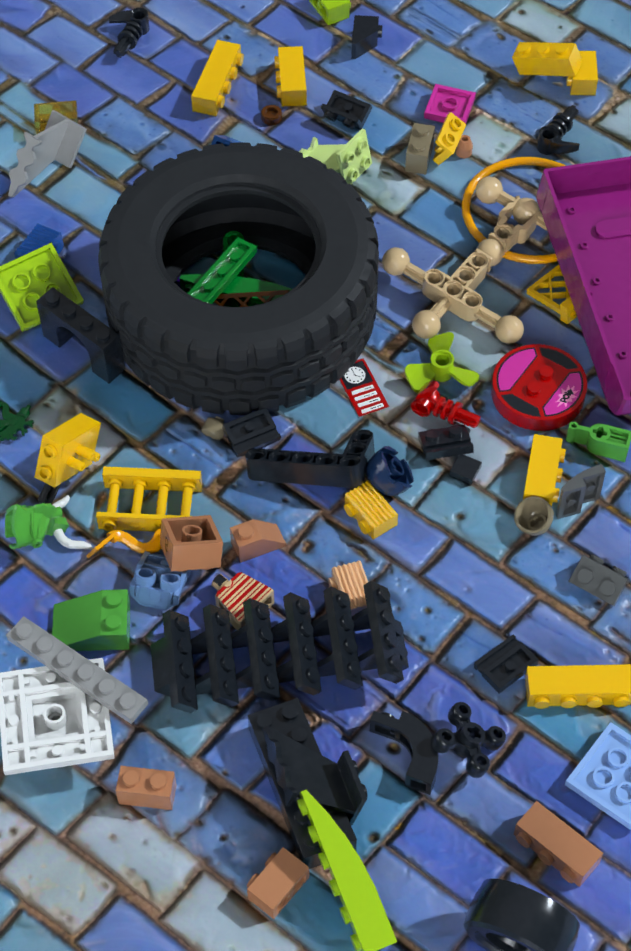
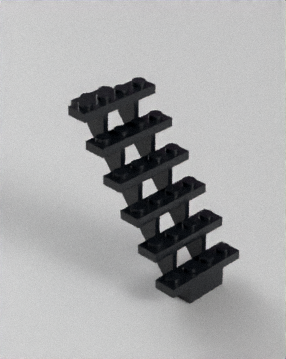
[151,581,409,713]

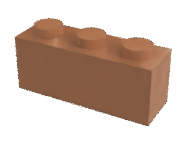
[514,801,603,887]

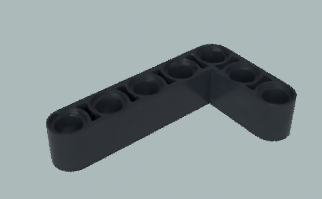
[245,430,375,488]

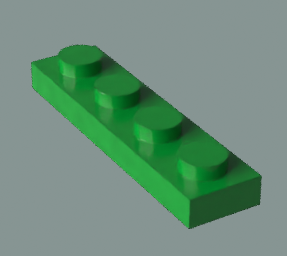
[187,237,257,304]

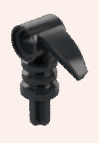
[109,7,150,58]
[537,105,580,155]

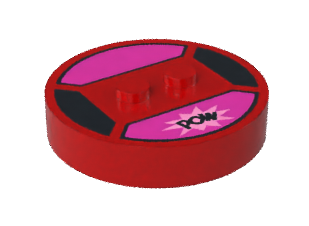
[491,344,587,431]

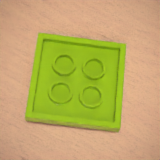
[0,242,84,332]

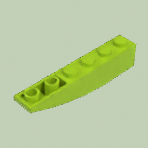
[297,790,397,951]

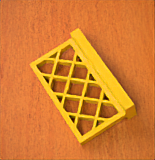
[527,264,577,324]

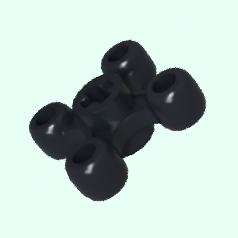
[431,702,506,778]

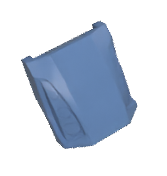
[129,551,191,610]

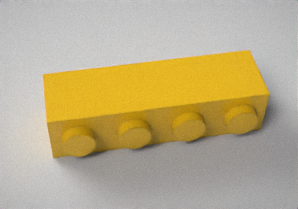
[191,40,244,116]
[525,664,631,709]

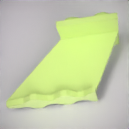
[299,129,372,184]

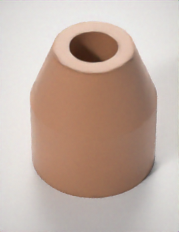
[455,135,473,159]

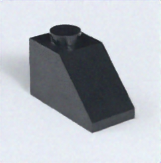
[351,15,383,59]

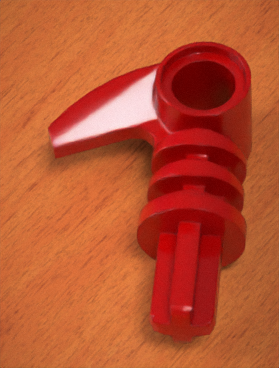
[411,381,481,428]

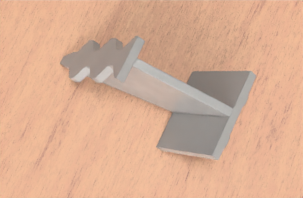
[8,110,87,197]

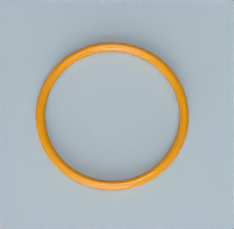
[461,157,566,264]

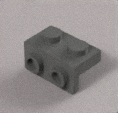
[568,554,630,606]

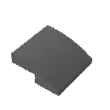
[556,464,606,519]

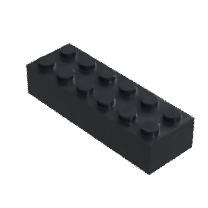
[247,698,357,869]

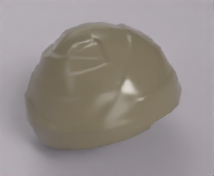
[514,496,554,536]

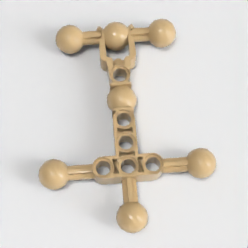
[382,176,547,344]

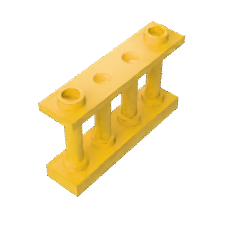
[96,466,202,532]

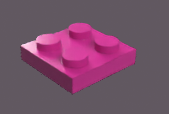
[424,84,476,124]

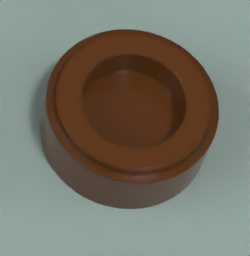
[261,105,282,125]

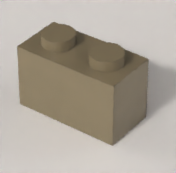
[405,123,435,175]

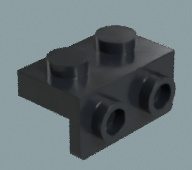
[321,90,372,130]

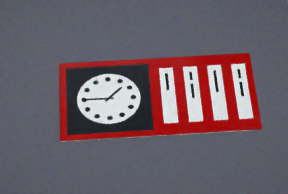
[339,358,389,417]

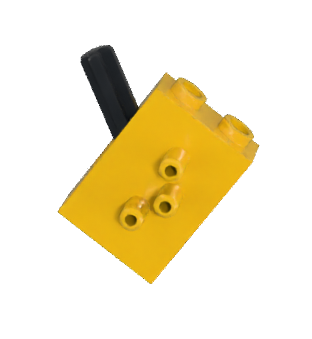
[34,413,101,504]

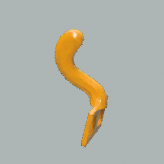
[86,528,162,559]

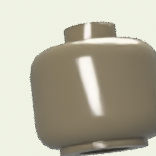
[201,416,225,440]

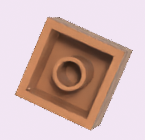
[160,515,223,572]

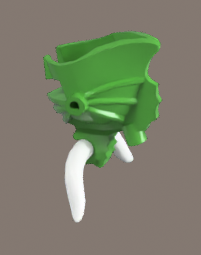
[5,495,93,550]

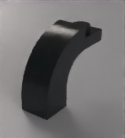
[369,711,438,795]

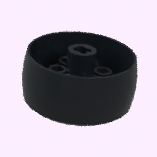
[464,878,580,951]

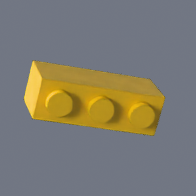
[512,42,583,77]
[274,46,307,107]
[523,434,566,507]

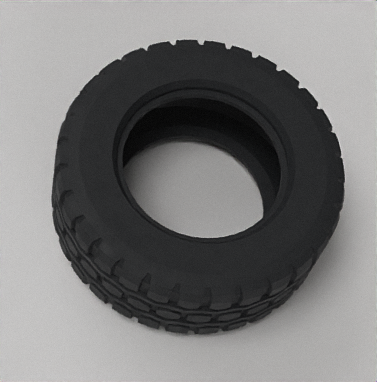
[98,142,379,415]

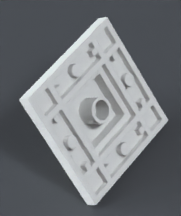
[0,658,115,775]

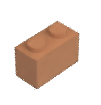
[116,766,177,810]
[247,847,309,919]

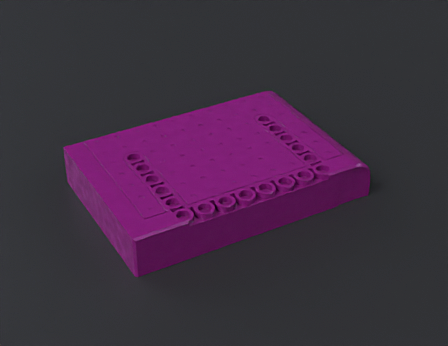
[536,156,631,416]

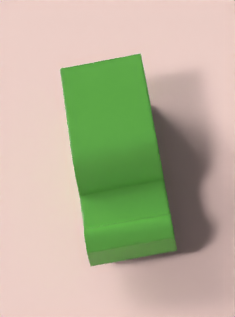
[566,422,631,462]

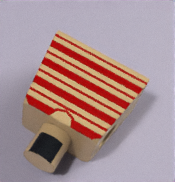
[211,572,274,630]

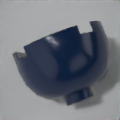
[367,446,414,496]

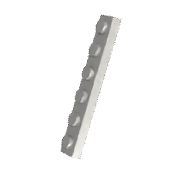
[6,616,148,724]

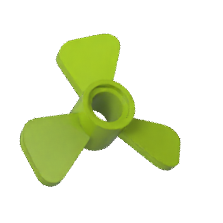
[405,332,479,393]

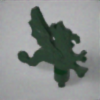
[0,401,34,441]

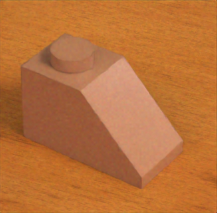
[230,519,286,563]

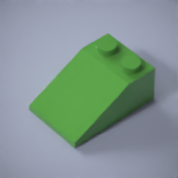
[52,589,131,651]

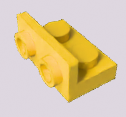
[433,112,466,165]

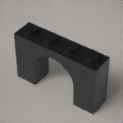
[36,288,125,384]

